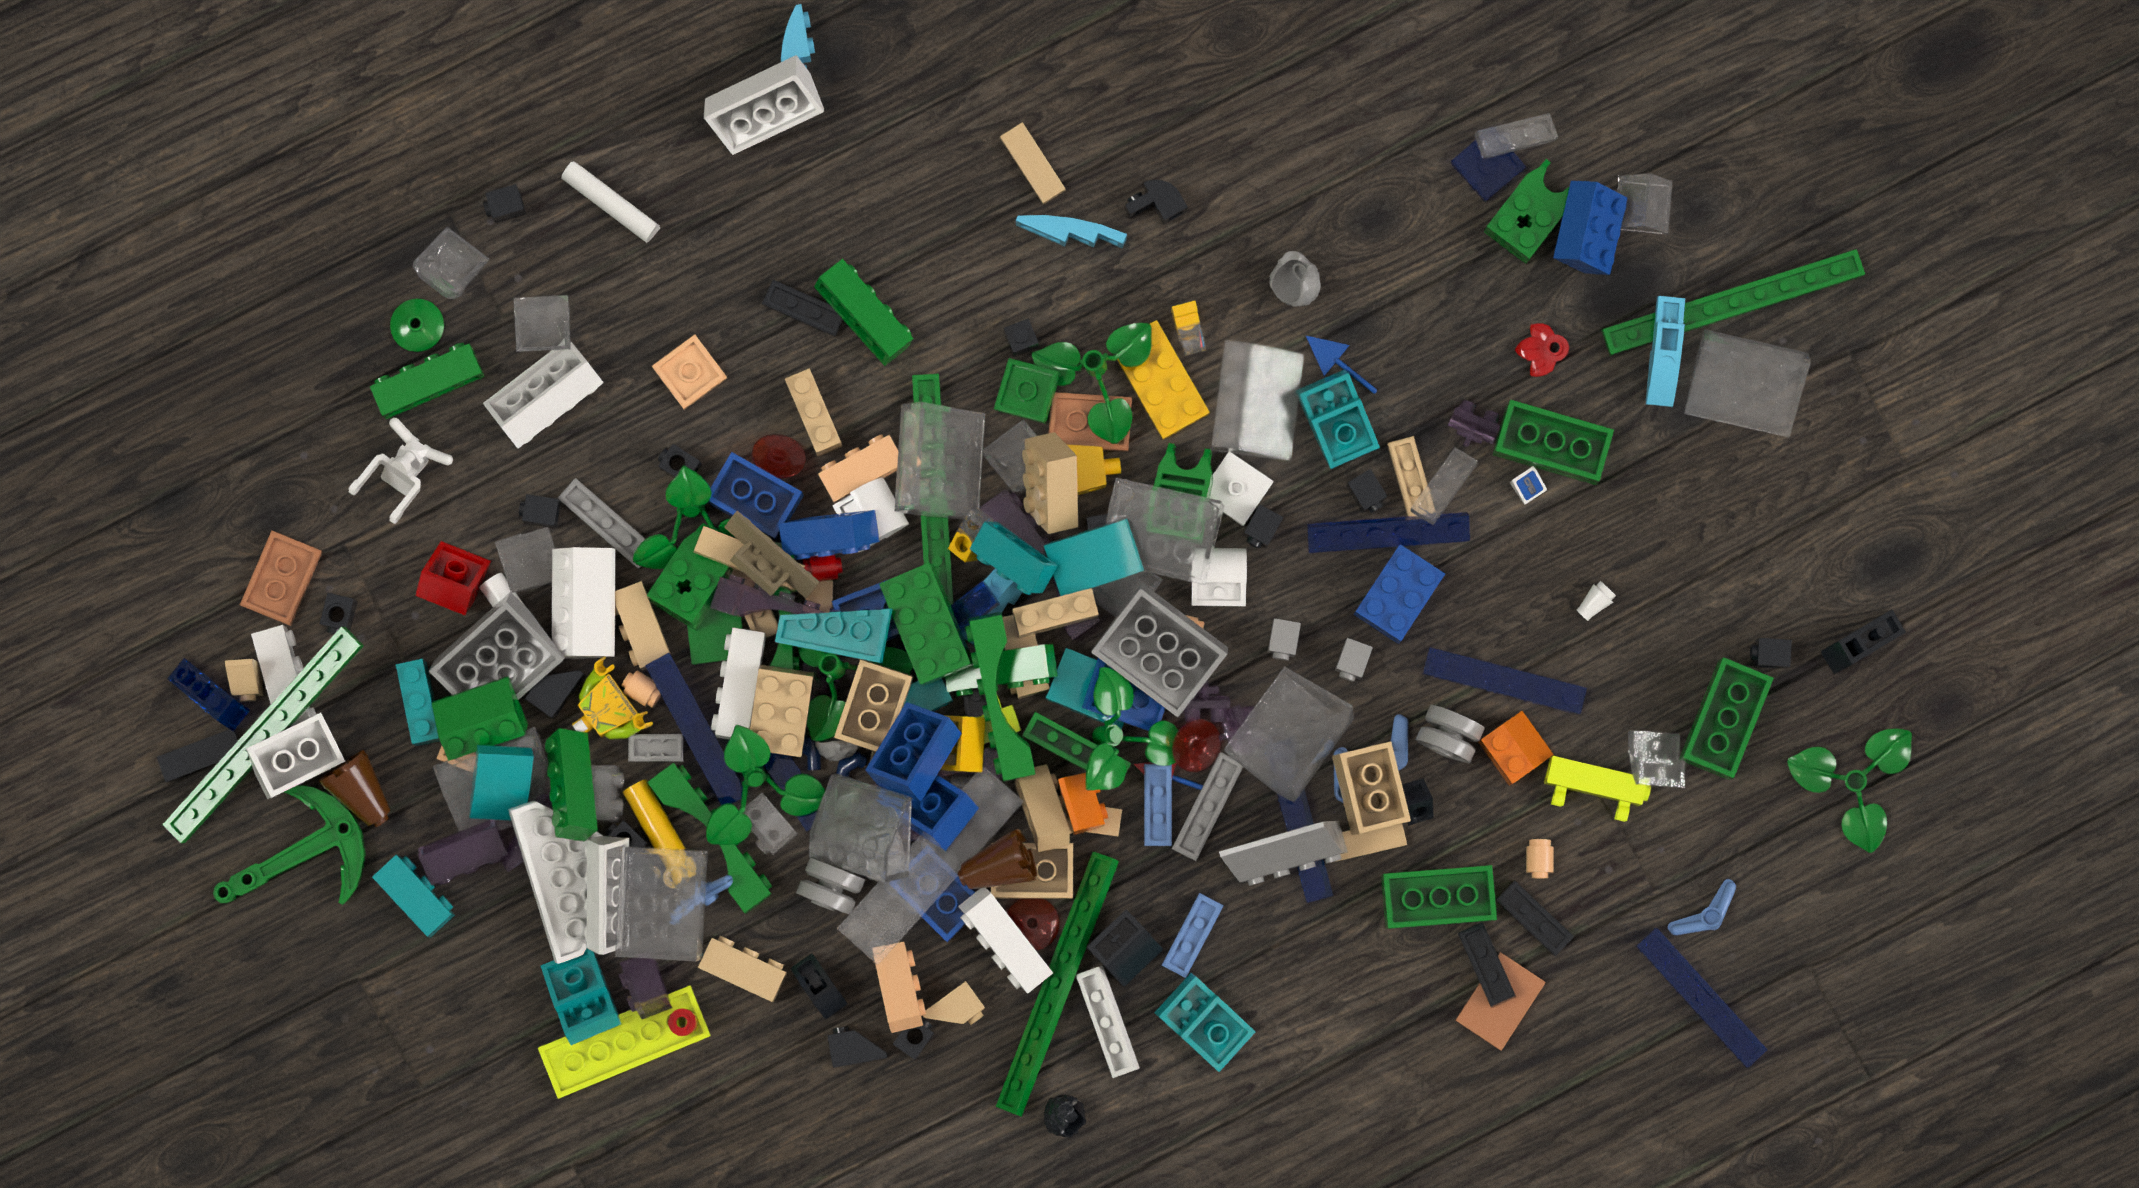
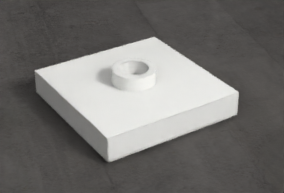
[1209,451,1274,526]

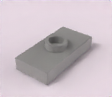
[628,734,684,762]

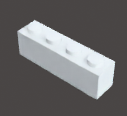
[251,625,316,727]
[711,628,766,739]
[958,888,1053,994]

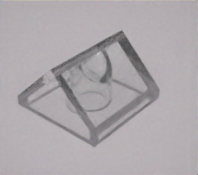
[1618,173,1673,234]

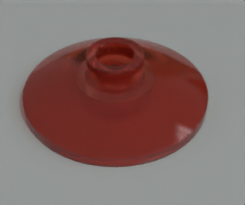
[752,434,806,478]
[1172,719,1221,772]
[1007,899,1059,950]

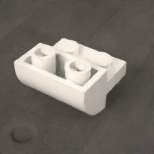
[832,478,909,552]
[1191,548,1247,606]

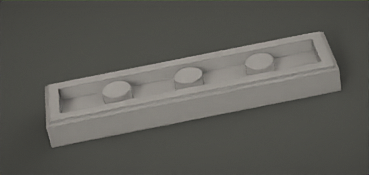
[558,478,645,569]
[1172,752,1244,861]

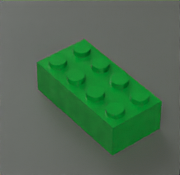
[1492,400,1614,485]
[879,563,973,686]
[1679,657,1774,780]
[1381,865,1497,929]

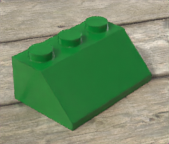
[432,676,528,761]

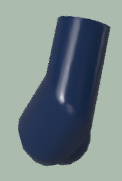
[803,735,821,770]
[834,751,867,786]

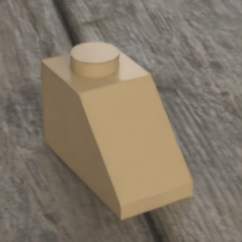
[225,659,263,702]
[923,981,985,1025]

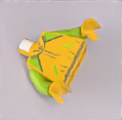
[572,657,653,739]

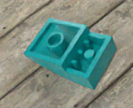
[1296,369,1380,469]
[1044,519,1144,596]
[1046,648,1124,730]
[469,745,534,820]
[541,948,621,1045]
[1154,973,1255,1072]

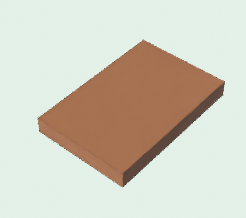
[1049,392,1132,452]
[240,531,322,626]
[1455,952,1546,1051]

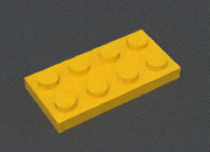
[1117,320,1210,440]

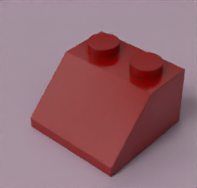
[415,541,491,616]

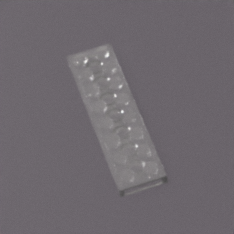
[837,766,1024,965]

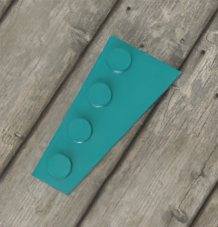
[775,609,893,663]

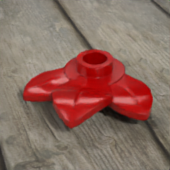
[1515,323,1569,377]

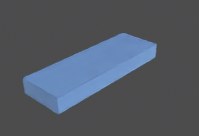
[1144,764,1172,846]
[1161,893,1223,978]

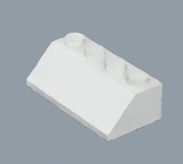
[704,55,824,155]
[483,338,603,448]
[552,547,615,659]
[584,836,629,955]

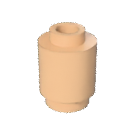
[621,670,664,708]
[1526,839,1554,879]

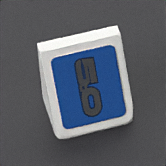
[1510,466,1547,505]

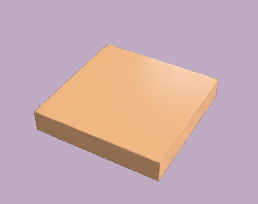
[652,335,727,410]

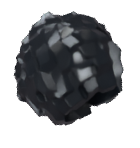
[1044,1094,1087,1138]

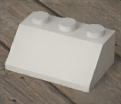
[246,713,345,799]

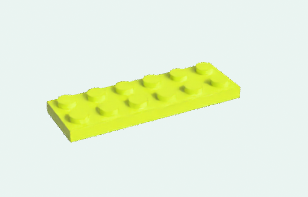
[538,985,711,1099]

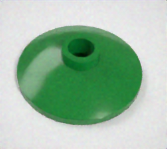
[390,299,444,352]

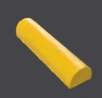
[622,779,700,887]

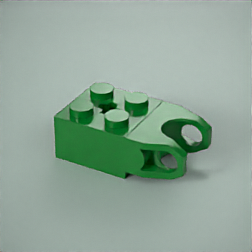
[1484,159,1569,264]
[1146,443,1213,544]
[647,523,733,630]

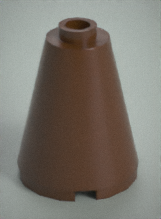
[319,749,391,827]
[958,829,1037,890]

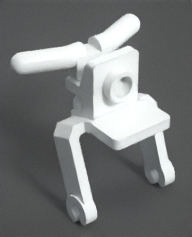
[348,418,453,524]

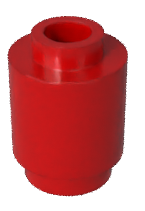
[802,554,843,582]
[668,1008,698,1036]

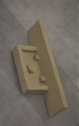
[724,510,819,598]

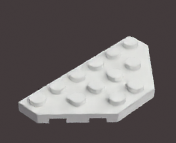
[508,800,603,964]

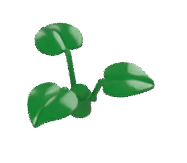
[1032,323,1152,444]
[633,466,737,569]
[798,647,913,742]
[1085,667,1184,790]
[706,725,829,845]
[1787,729,1912,853]

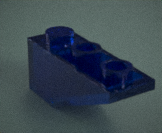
[167,658,250,731]

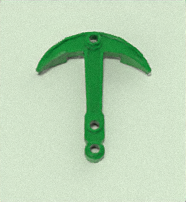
[213,785,366,905]

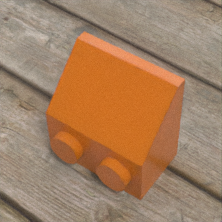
[1478,711,1554,786]
[1058,773,1108,835]

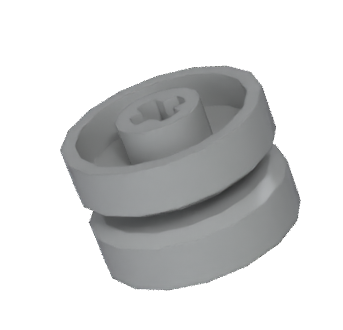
[1415,705,1485,764]
[796,858,865,915]

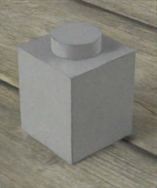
[1267,618,1301,661]
[1335,638,1373,682]

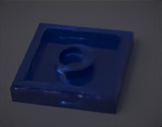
[1450,127,1526,202]

